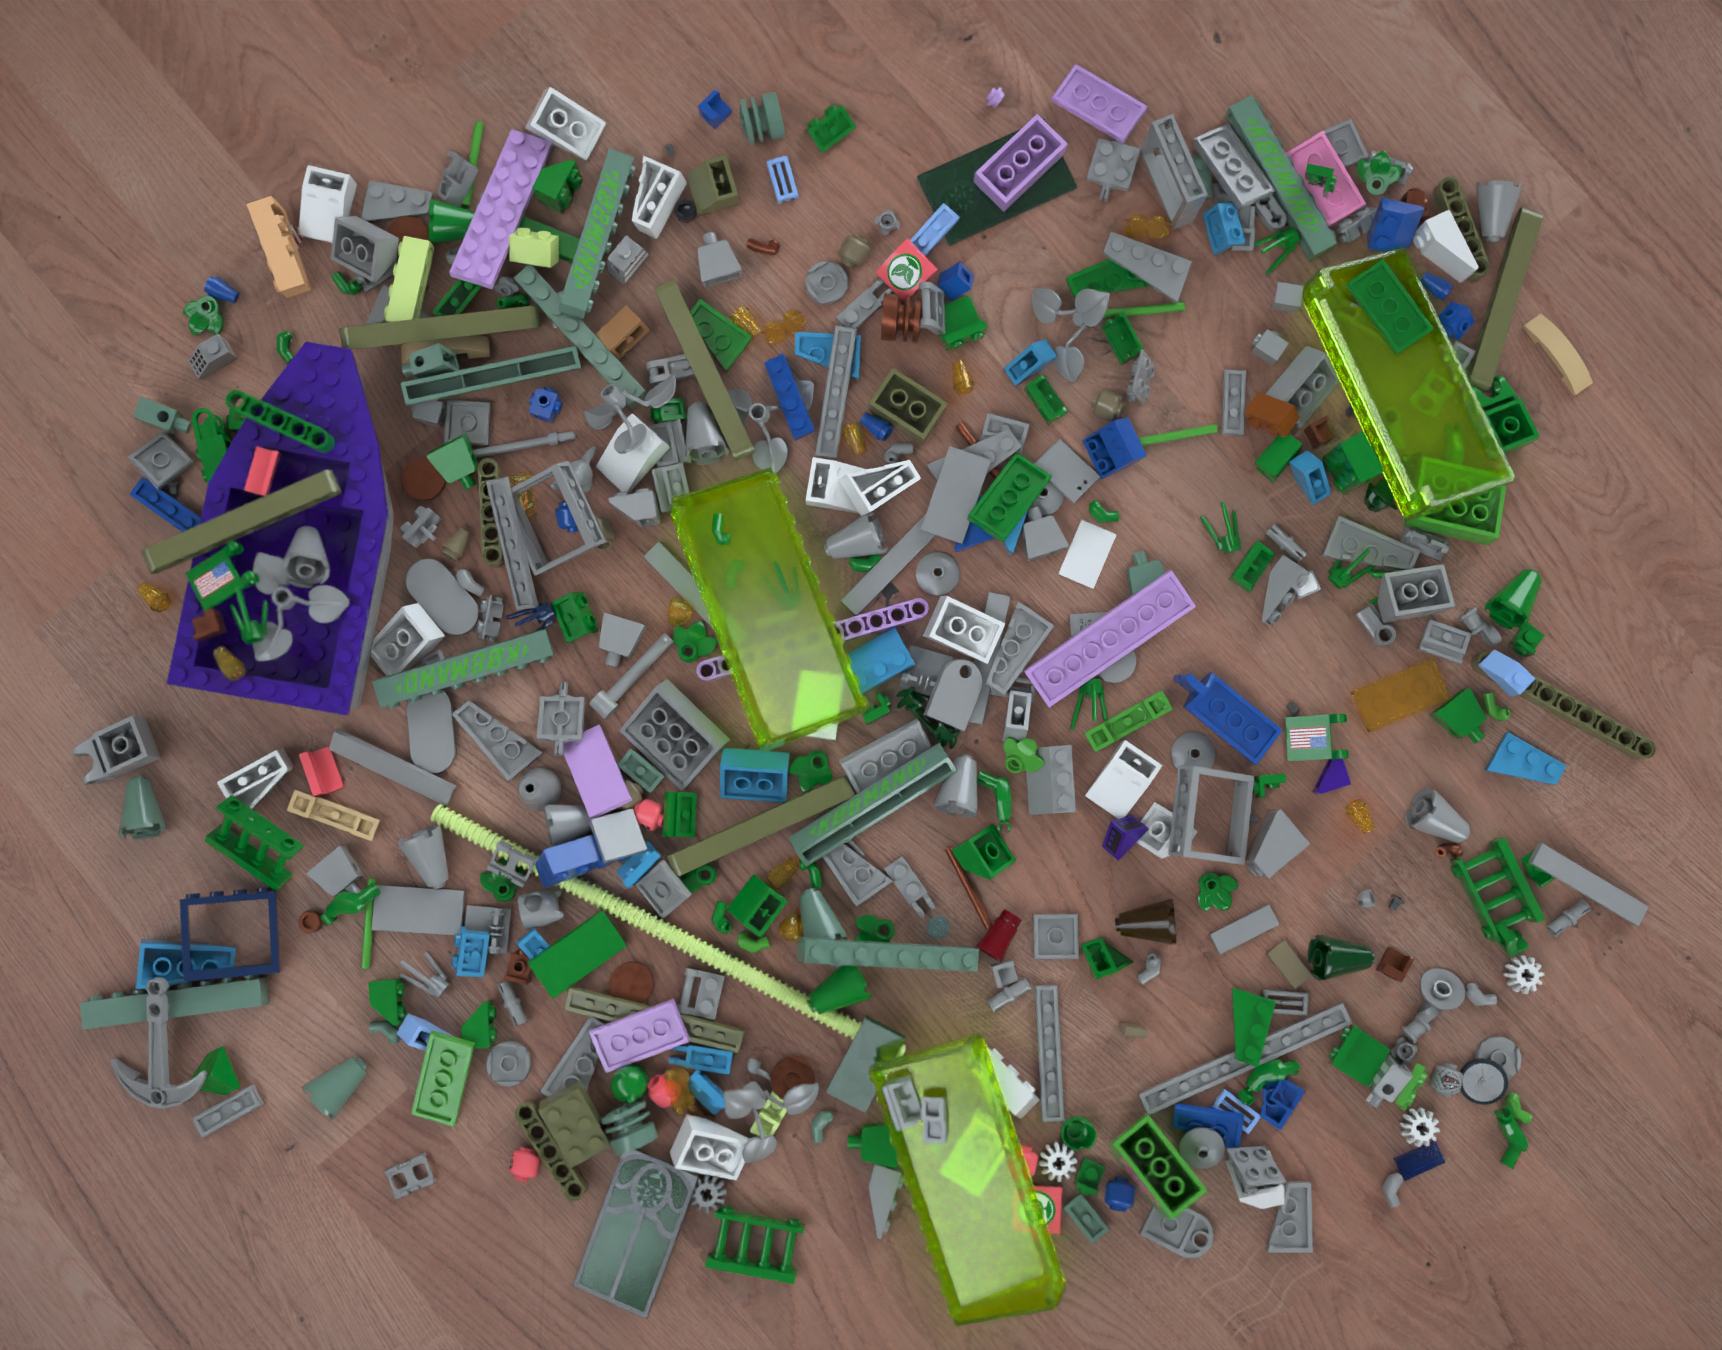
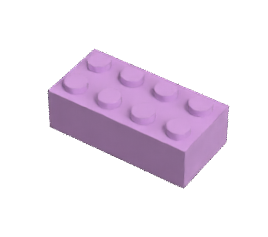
[974,114,1068,212]

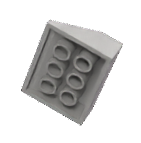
[619,679,730,791]

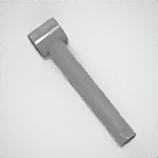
[589,633,674,720]

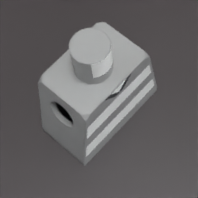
[607,235,650,286]
[1366,1054,1413,1108]

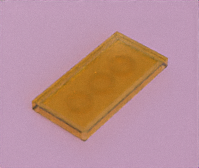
[1351,658,1451,732]

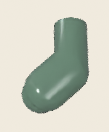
[369,1021,400,1044]
[811,1111,833,1143]

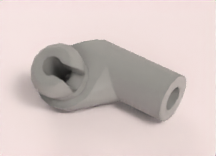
[884,443,913,464]
[456,569,485,596]
[1137,953,1161,985]
[1465,983,1497,1006]
[1382,1173,1403,1208]

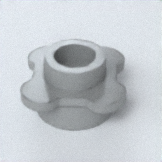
[875,210,900,235]
[494,276,519,297]
[1390,1037,1417,1064]

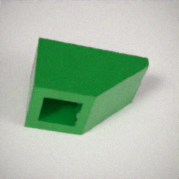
[368,978,406,1026]
[461,1000,497,1049]

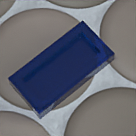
[1393,1141,1446,1181]

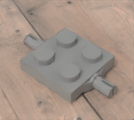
[1086,138,1140,201]
[537,682,586,756]

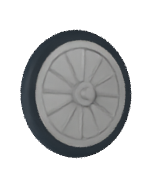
[1460,1058,1508,1105]

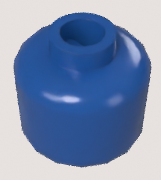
[555,501,579,533]
[1104,1176,1135,1212]

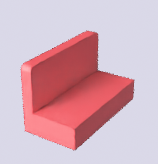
[244,447,281,496]
[299,747,344,797]

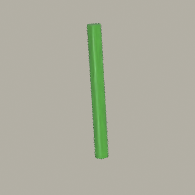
[461,121,484,207]
[1103,302,1185,319]
[1138,424,1217,446]
[361,879,376,969]

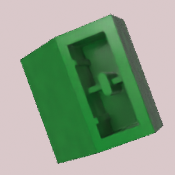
[532,159,583,214]
[727,874,789,938]

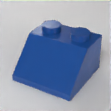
[1367,198,1425,253]

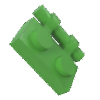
[1395,1063,1427,1111]

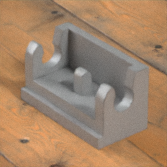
[882,1074,921,1131]

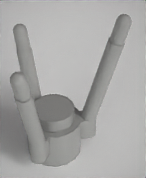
[399,952,449,998]

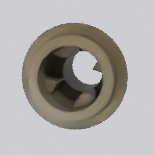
[441,528,471,562]

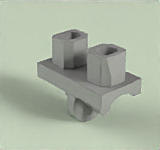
[400,506,442,548]

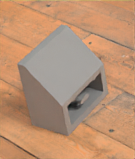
[609,489,661,528]

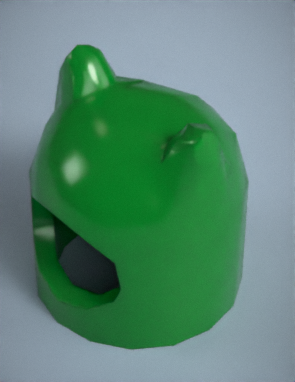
[610,1063,649,1104]

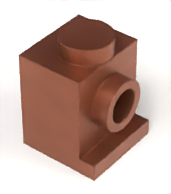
[1401,188,1429,224]
[504,949,532,985]

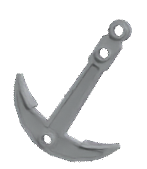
[111,977,207,1109]

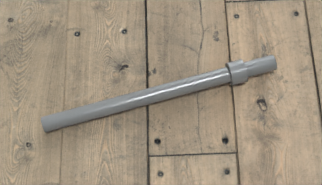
[473,431,576,458]

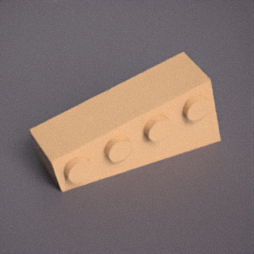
[246,196,311,298]

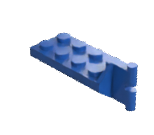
[1173,672,1283,765]

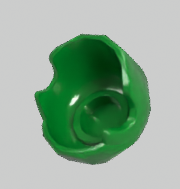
[1061,1116,1097,1151]

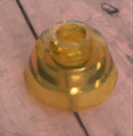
[668,597,693,627]
[779,913,803,943]

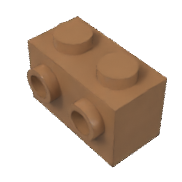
[595,305,650,360]

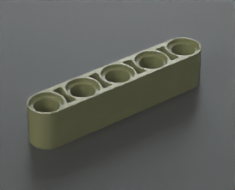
[1433,176,1490,282]
[478,458,505,568]
[515,1100,587,1201]

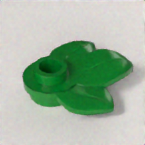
[1357,150,1402,195]
[183,296,223,335]
[673,621,717,663]
[789,750,832,792]
[480,858,525,902]
[679,863,717,893]
[1197,872,1238,912]
[855,915,895,942]

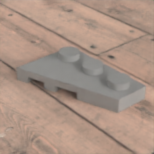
[361,181,434,223]
[1265,1181,1313,1253]

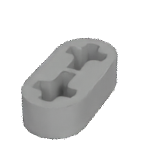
[1253,195,1286,232]

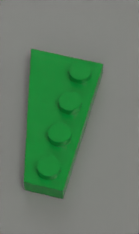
[1065,243,1151,299]

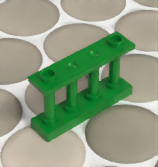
[205,795,304,891]
[1450,838,1545,942]
[705,1206,805,1284]

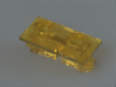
[1125,215,1171,239]
[761,309,807,346]
[664,1065,695,1115]

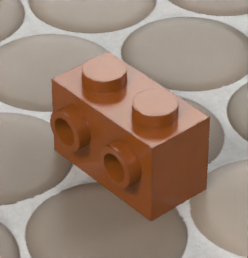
[1244,392,1300,438]

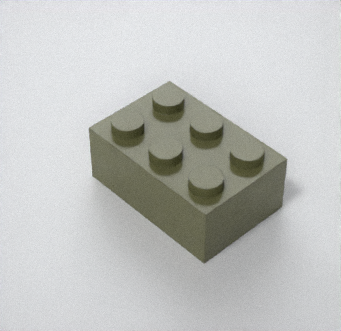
[869,368,948,445]
[538,1080,612,1168]

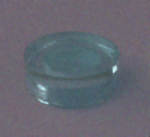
[927,916,950,938]

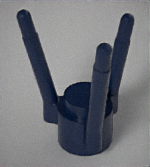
[506,602,556,631]

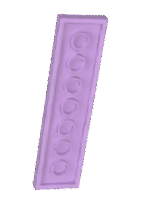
[449,129,553,289]
[1023,570,1196,707]

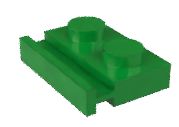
[662,792,697,838]

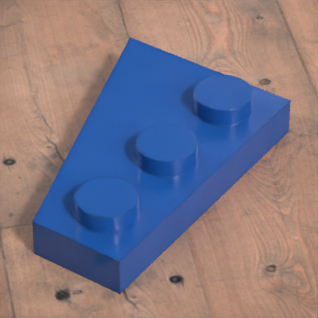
[1173,1103,1244,1149]

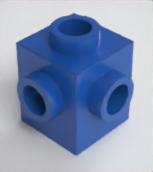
[1435,301,1475,340]
[529,387,563,423]

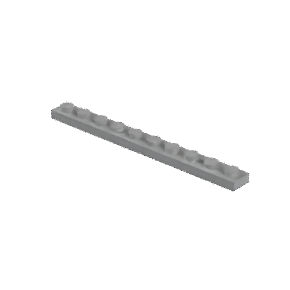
[1138,1002,1352,1115]

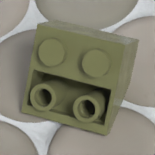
[686,155,740,216]

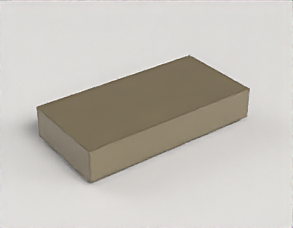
[1266,939,1312,989]
[1118,1022,1148,1039]

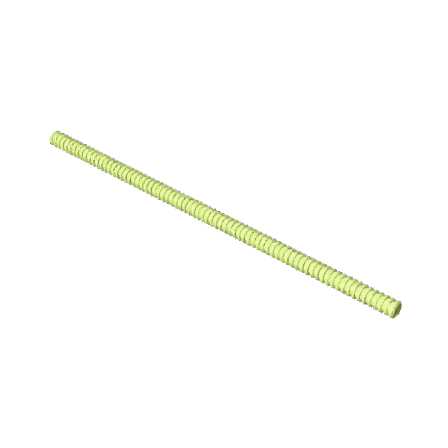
[431,804,906,1063]

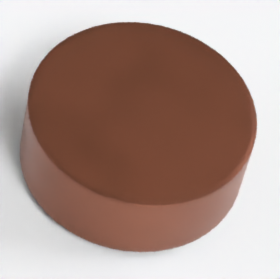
[298,910,323,933]

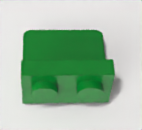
[939,296,988,351]
[1328,1025,1390,1086]

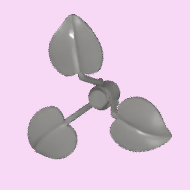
[1031,288,1110,382]
[584,374,676,454]
[727,380,814,476]
[252,553,350,661]
[723,1082,819,1164]

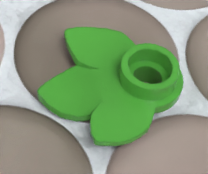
[1003,737,1044,773]

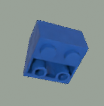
[1082,417,1147,479]

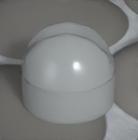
[1357,889,1376,908]

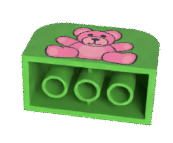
[1107,1115,1208,1220]

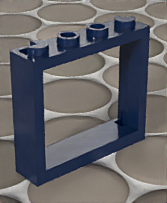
[180,887,281,982]

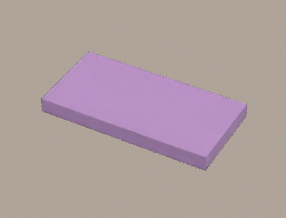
[1052,64,1148,144]
[563,724,632,819]
[589,998,690,1073]

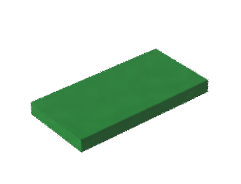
[1345,259,1434,355]
[967,452,1052,543]
[527,909,627,999]

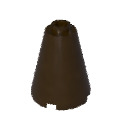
[1115,899,1177,944]

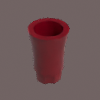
[976,909,1022,963]

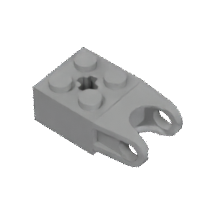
[72,715,161,785]

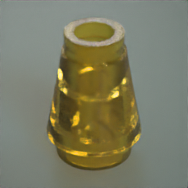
[730,305,762,338]
[952,360,974,395]
[842,421,867,456]
[137,582,171,612]
[213,647,246,681]
[1345,799,1375,834]
[766,857,799,890]

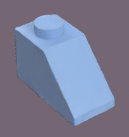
[1478,649,1535,697]
[397,1014,452,1051]

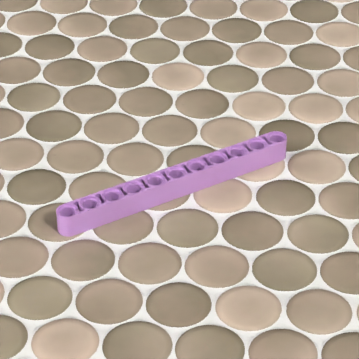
[696,598,929,682]

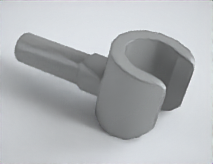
[844,838,865,857]
[747,1058,770,1081]

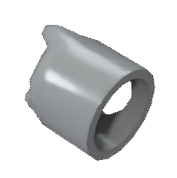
[518,889,564,930]

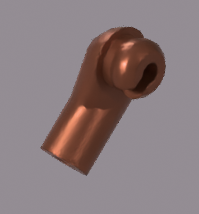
[746,238,780,256]
[1435,843,1463,859]
[687,1099,716,1122]

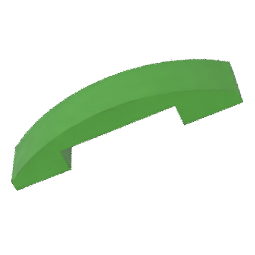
[1084,690,1173,753]

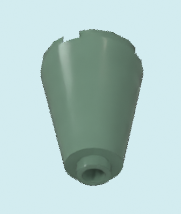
[119,776,167,839]
[799,888,848,940]
[302,1057,368,1120]

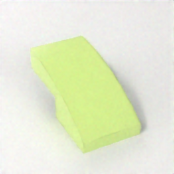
[750,1090,787,1137]

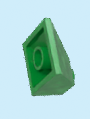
[951,823,1016,880]

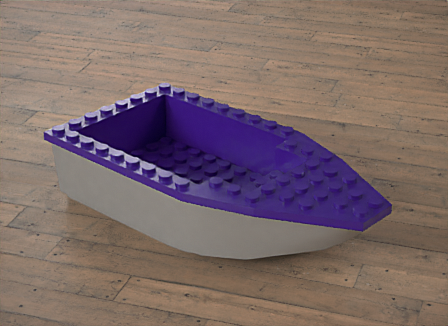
[167,342,394,716]

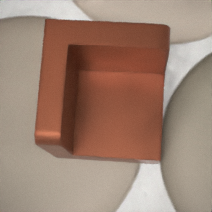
[1303,415,1335,449]
[192,608,227,642]
[1376,947,1414,983]

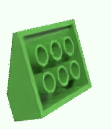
[1403,457,1508,546]

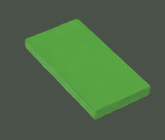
[411,1030,475,1127]

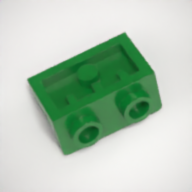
[803,104,856,153]
[1305,164,1337,198]
[551,591,599,643]

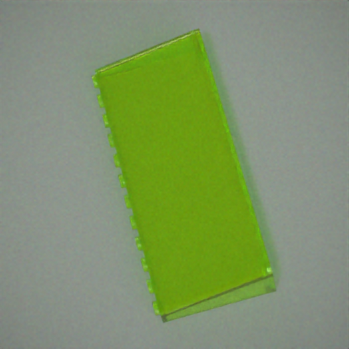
[1302,247,1516,521]
[670,467,868,753]
[869,1033,1066,1326]

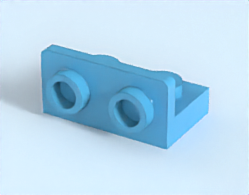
[1202,202,1245,255]
[617,841,663,889]
[451,926,490,977]
[683,1069,725,1115]

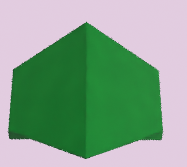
[1081,937,1134,980]
[190,1046,241,1095]

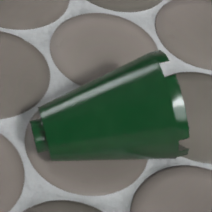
[1308,935,1375,980]

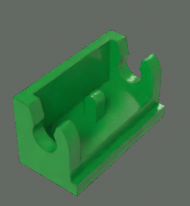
[1101,311,1144,365]
[1024,374,1068,425]
[1255,434,1302,483]
[1229,540,1275,593]

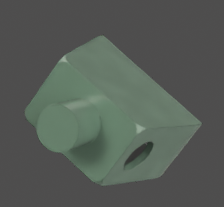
[402,343,459,379]
[133,396,192,435]
[1126,551,1165,597]

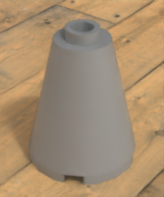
[1476,181,1522,243]
[685,401,729,465]
[824,511,887,559]
[281,526,330,588]
[933,754,977,818]
[518,767,562,811]
[1405,788,1470,843]
[544,805,606,847]
[397,825,449,889]

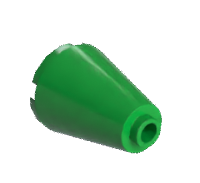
[429,200,475,244]
[1485,569,1542,631]
[807,965,872,1014]

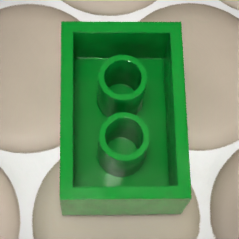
[1322,432,1384,495]

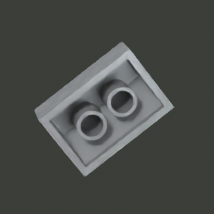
[331,216,399,282]
[1266,346,1341,429]
[1378,564,1455,623]
[1026,745,1076,815]

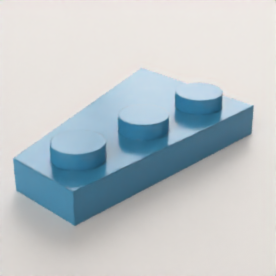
[795,332,861,380]
[1484,732,1566,785]

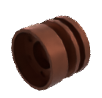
[881,293,922,343]

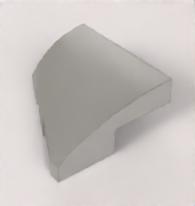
[437,150,479,207]

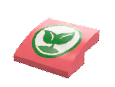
[876,239,938,303]
[1012,1183,1063,1234]

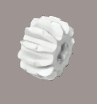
[1503,955,1545,994]
[1399,1107,1440,1147]
[1038,1142,1077,1182]

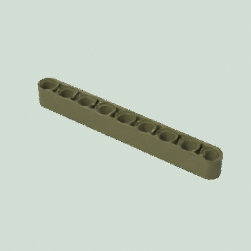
[1465,207,1543,392]
[654,279,755,461]
[339,305,540,350]
[141,470,341,574]
[1471,652,1656,760]
[666,775,855,877]

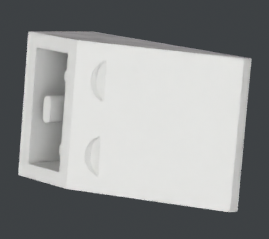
[298,165,357,243]
[806,457,867,513]
[1085,740,1163,819]

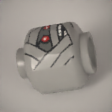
[1430,1062,1463,1098]

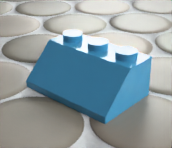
[838,627,916,697]
[720,748,789,803]

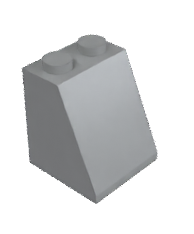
[1245,809,1310,879]

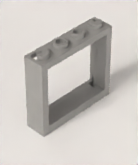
[1140,114,1208,230]
[511,461,606,576]
[1168,765,1254,865]

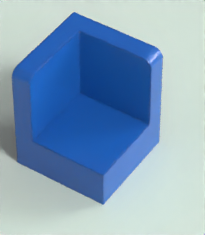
[698,89,732,129]
[938,262,973,300]

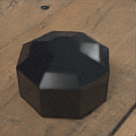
[674,200,696,223]

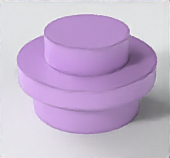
[986,86,1005,108]

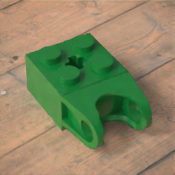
[1464,375,1540,460]
[192,408,233,483]

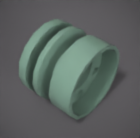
[739,92,785,145]
[601,1100,659,1156]

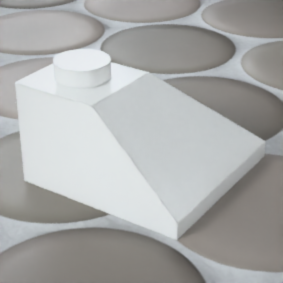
[1136,802,1197,859]
[1226,1151,1284,1209]

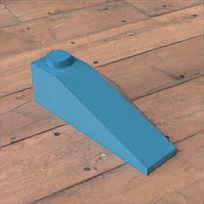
[136,939,236,989]

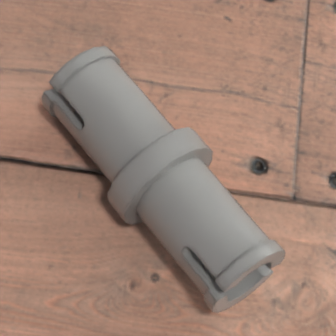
[1266,523,1308,563]
[1546,899,1591,937]
[986,977,1032,1013]
[497,981,528,1027]

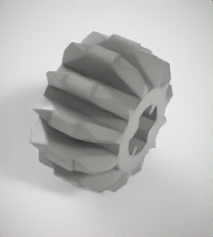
[690,1174,727,1213]

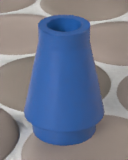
[1419,272,1454,301]
[204,276,240,304]
[860,412,893,441]

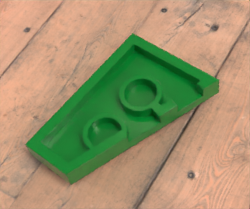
[690,299,753,372]
[1231,988,1276,1067]

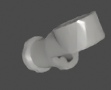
[1458,607,1502,647]
[1400,1002,1441,1044]

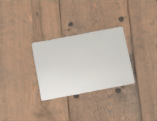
[1059,520,1116,589]

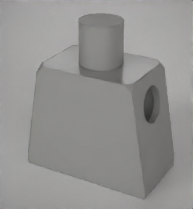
[697,232,743,288]
[1021,507,1069,562]
[599,613,647,668]
[306,845,363,897]

